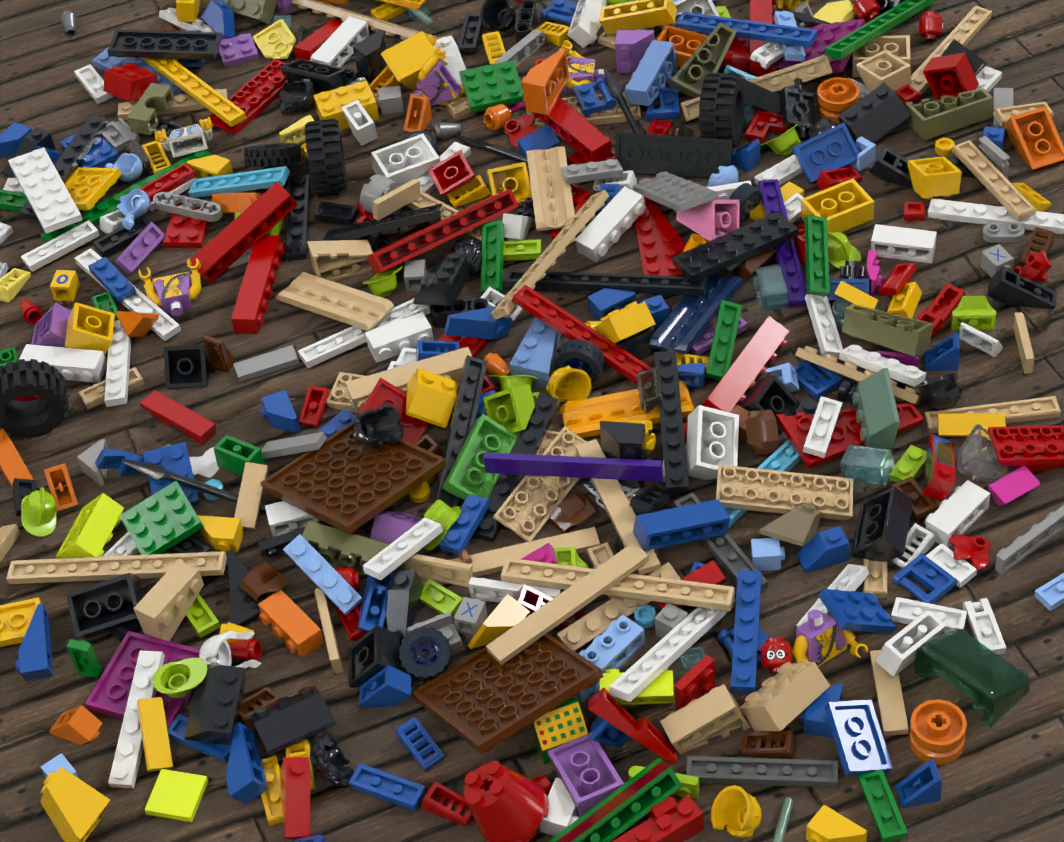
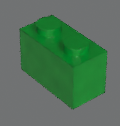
[213,435,264,477]

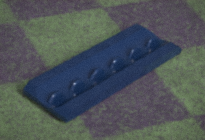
[649,273,744,354]

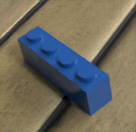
[633,499,731,551]

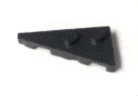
[227,549,267,627]

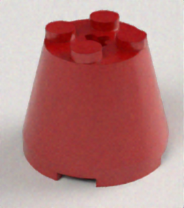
[464,761,549,842]

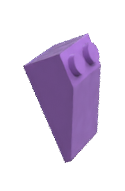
[547,733,624,818]

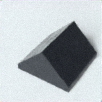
[163,345,211,388]

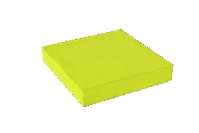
[145,769,208,822]

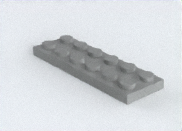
[633,171,717,212]

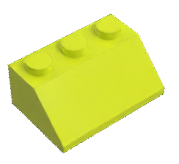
[55,493,124,559]
[600,668,675,705]

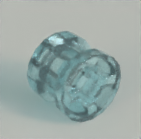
[832,299,853,326]

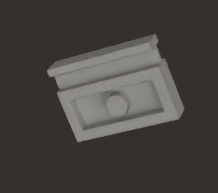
[101,117,140,152]
[978,136,1010,179]

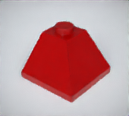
[428,150,476,197]

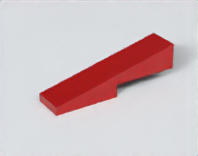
[294,19,343,61]
[916,283,966,338]
[140,390,216,446]
[588,687,677,764]

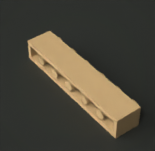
[346,347,472,414]

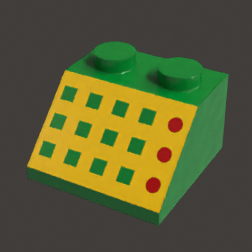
[532,698,588,765]

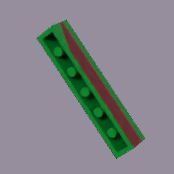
[548,758,683,842]

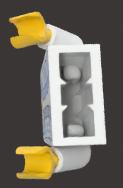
[154,117,213,158]

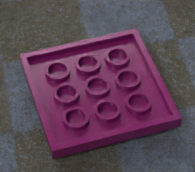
[776,19,866,73]
[85,631,200,729]

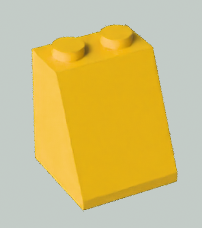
[381,31,448,91]
[40,767,110,842]

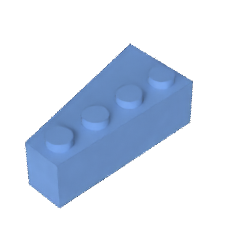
[625,40,679,106]
[509,317,561,390]

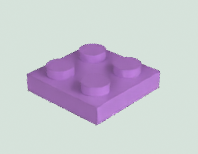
[218,33,259,68]

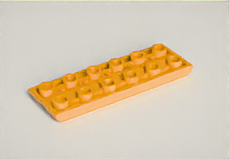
[560,380,694,439]

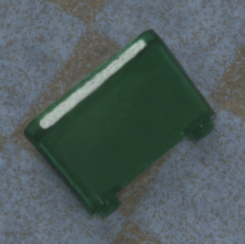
[914,628,1030,728]

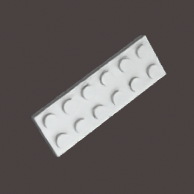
[8,148,82,233]

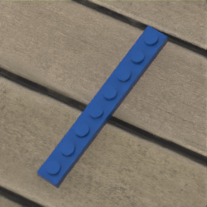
[675,12,818,48]

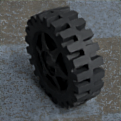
[244,143,301,167]

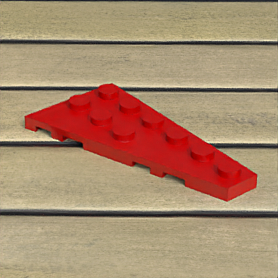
[634,196,686,277]
[776,403,924,469]

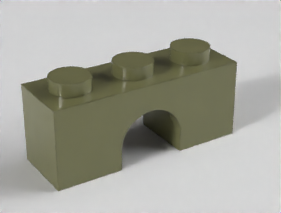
[127,83,175,135]

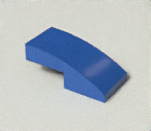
[95,449,145,475]

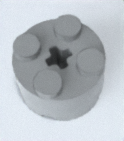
[360,174,401,216]

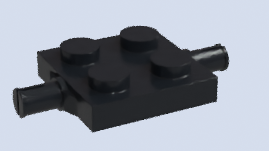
[781,78,819,141]

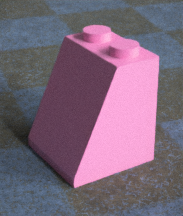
[676,200,739,241]

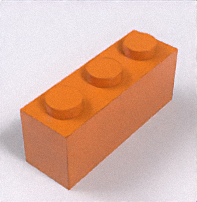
[258,589,324,659]

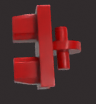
[1012,250,1052,282]

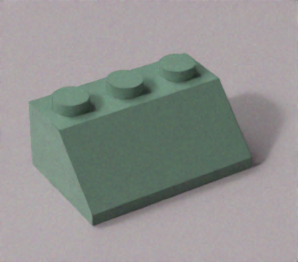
[852,368,900,450]

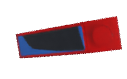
[922,433,956,502]

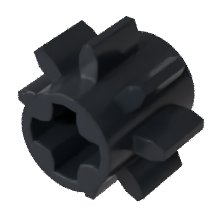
[840,261,865,279]

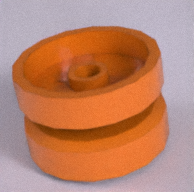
[817,77,860,125]
[909,699,967,765]

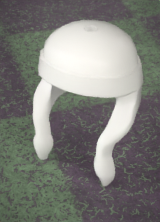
[199,631,261,670]

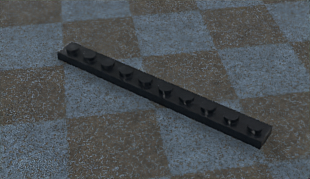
[504,270,708,297]

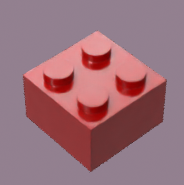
[923,53,979,100]
[103,63,157,102]

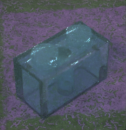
[752,265,788,311]
[840,445,895,485]

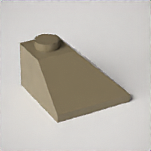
[759,504,822,546]

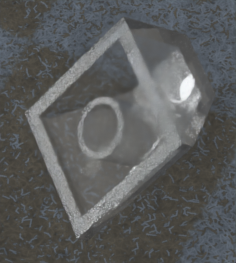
[957,424,1008,482]

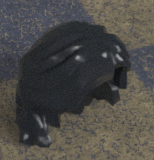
[279,78,317,114]
[451,237,482,278]
[353,403,403,448]
[310,731,355,786]

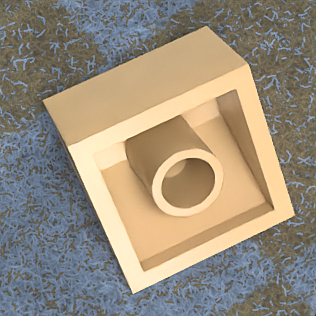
[856,50,911,93]

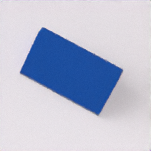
[518,125,560,156]

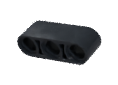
[515,0,537,43]
[429,298,489,328]

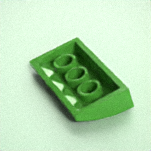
[442,414,518,500]

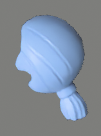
[105,153,143,182]
[706,165,739,187]
[117,189,150,230]

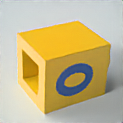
[50,270,80,302]

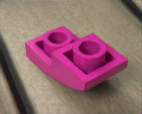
[866,250,883,295]

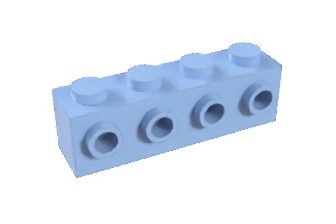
[574,615,645,703]

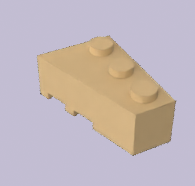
[307,240,373,282]
[134,560,204,641]
[660,684,751,754]

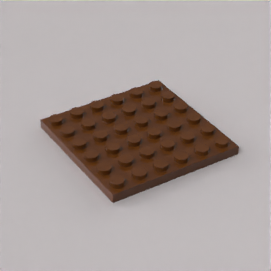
[260,421,447,534]
[411,633,604,754]

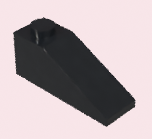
[3,127,56,178]
[868,146,913,189]
[987,266,1057,310]
[385,570,424,645]

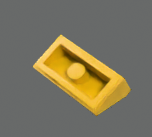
[1011,183,1052,212]
[835,281,878,309]
[887,282,922,318]

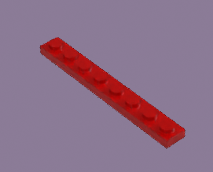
[512,285,657,388]

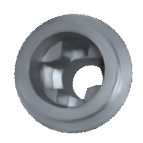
[59,11,77,37]
[432,122,461,141]

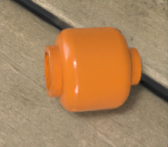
[483,104,512,131]

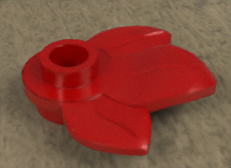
[504,115,538,148]
[949,534,991,571]

